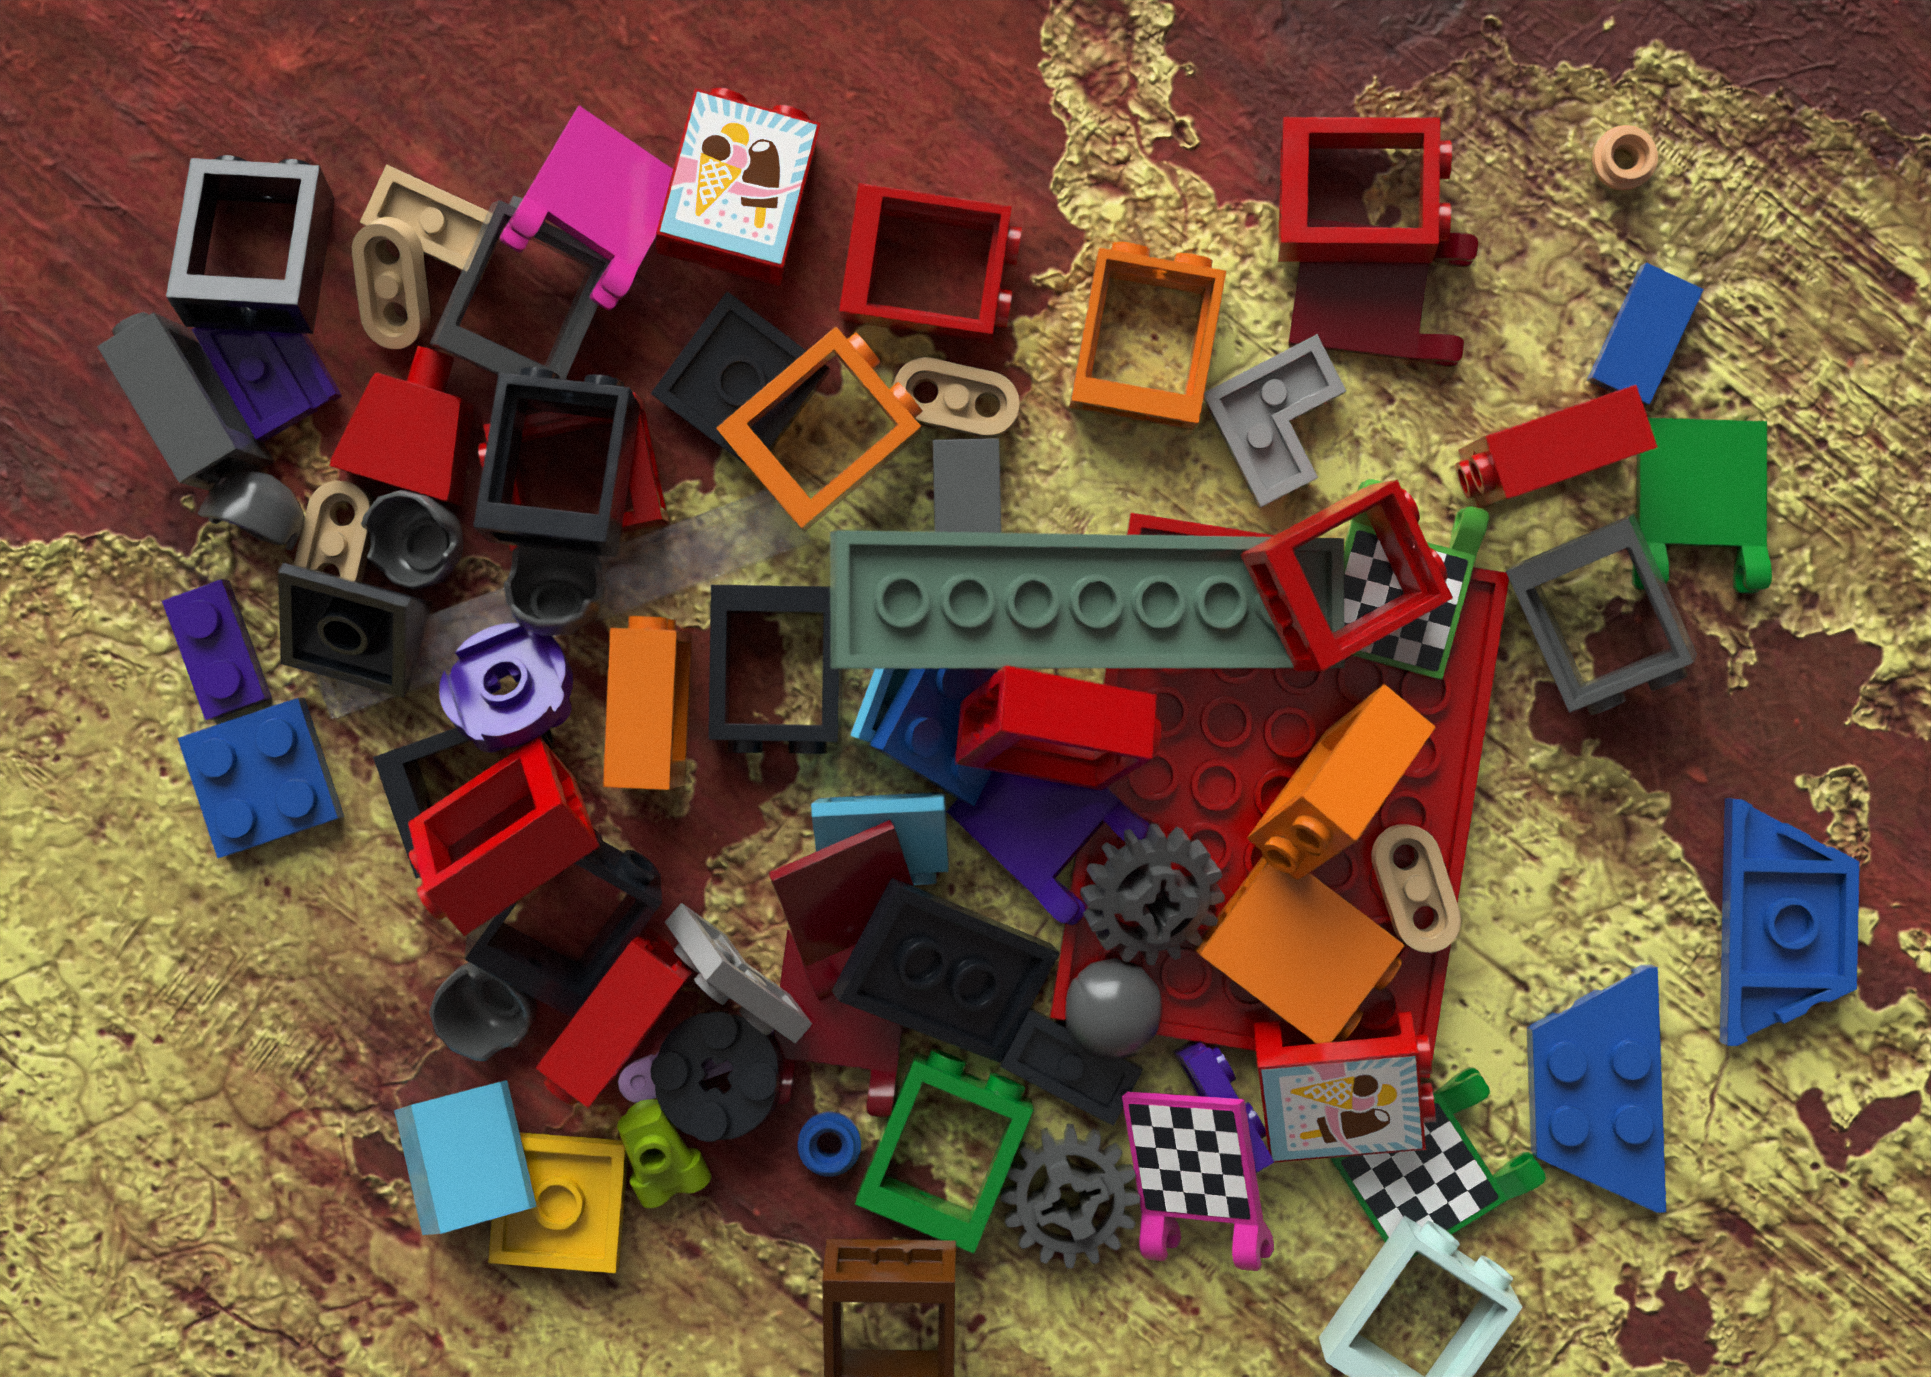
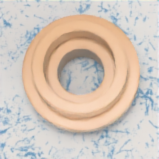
[1592,125,1658,191]

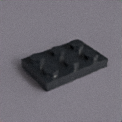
[832,878,1060,1063]

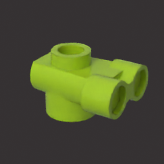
[617,1099,711,1208]

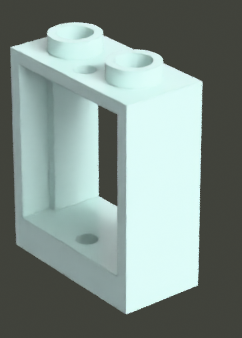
[1319,1216,1522,1377]

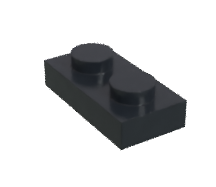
[1000,1007,1143,1126]

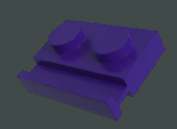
[192,327,342,442]
[1173,1041,1274,1173]

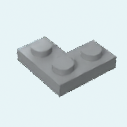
[1203,334,1346,508]
[665,903,812,1043]

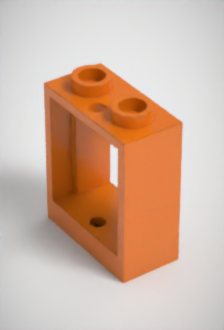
[1069,242,1226,430]
[716,327,923,533]
[603,616,692,790]
[1247,684,1436,881]

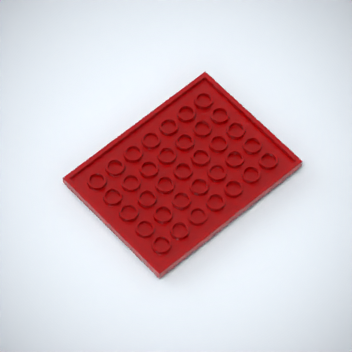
[1050,513,1509,1079]

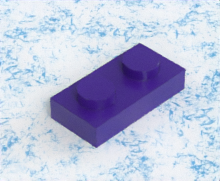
[162,579,272,720]

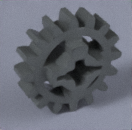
[1080,824,1225,965]
[1001,1124,1140,1268]

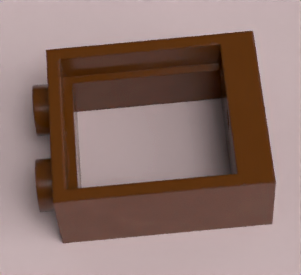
[822,1239,956,1377]

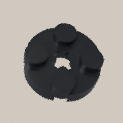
[650,1011,783,1142]

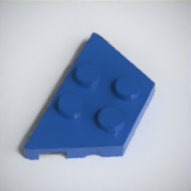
[1720,798,1860,1046]
[1527,964,1666,1213]

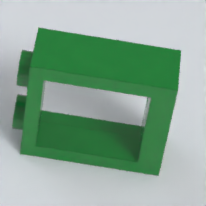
[855,1049,1033,1254]

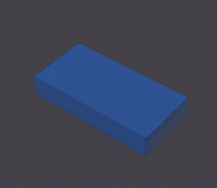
[1586,262,1704,407]

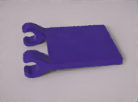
[946,771,1150,926]

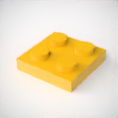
[488,1132,628,1273]

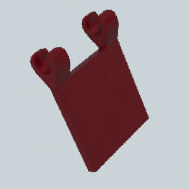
[1288,218,1479,367]
[768,820,913,1001]
[773,930,903,1118]

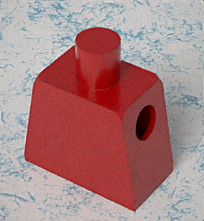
[329,346,474,506]

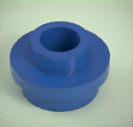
[797,1111,861,1177]

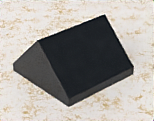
[278,563,433,698]

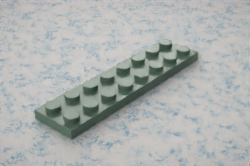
[830,530,1345,669]

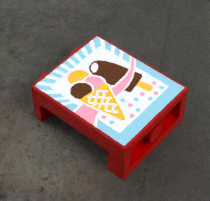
[656,88,821,286]
[1254,1011,1436,1163]

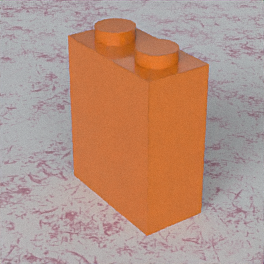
[1194,856,1405,1044]

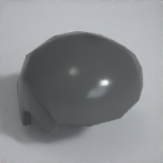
[198,470,305,551]
[361,490,464,590]
[504,546,605,636]
[1065,958,1162,1062]
[429,962,538,1061]

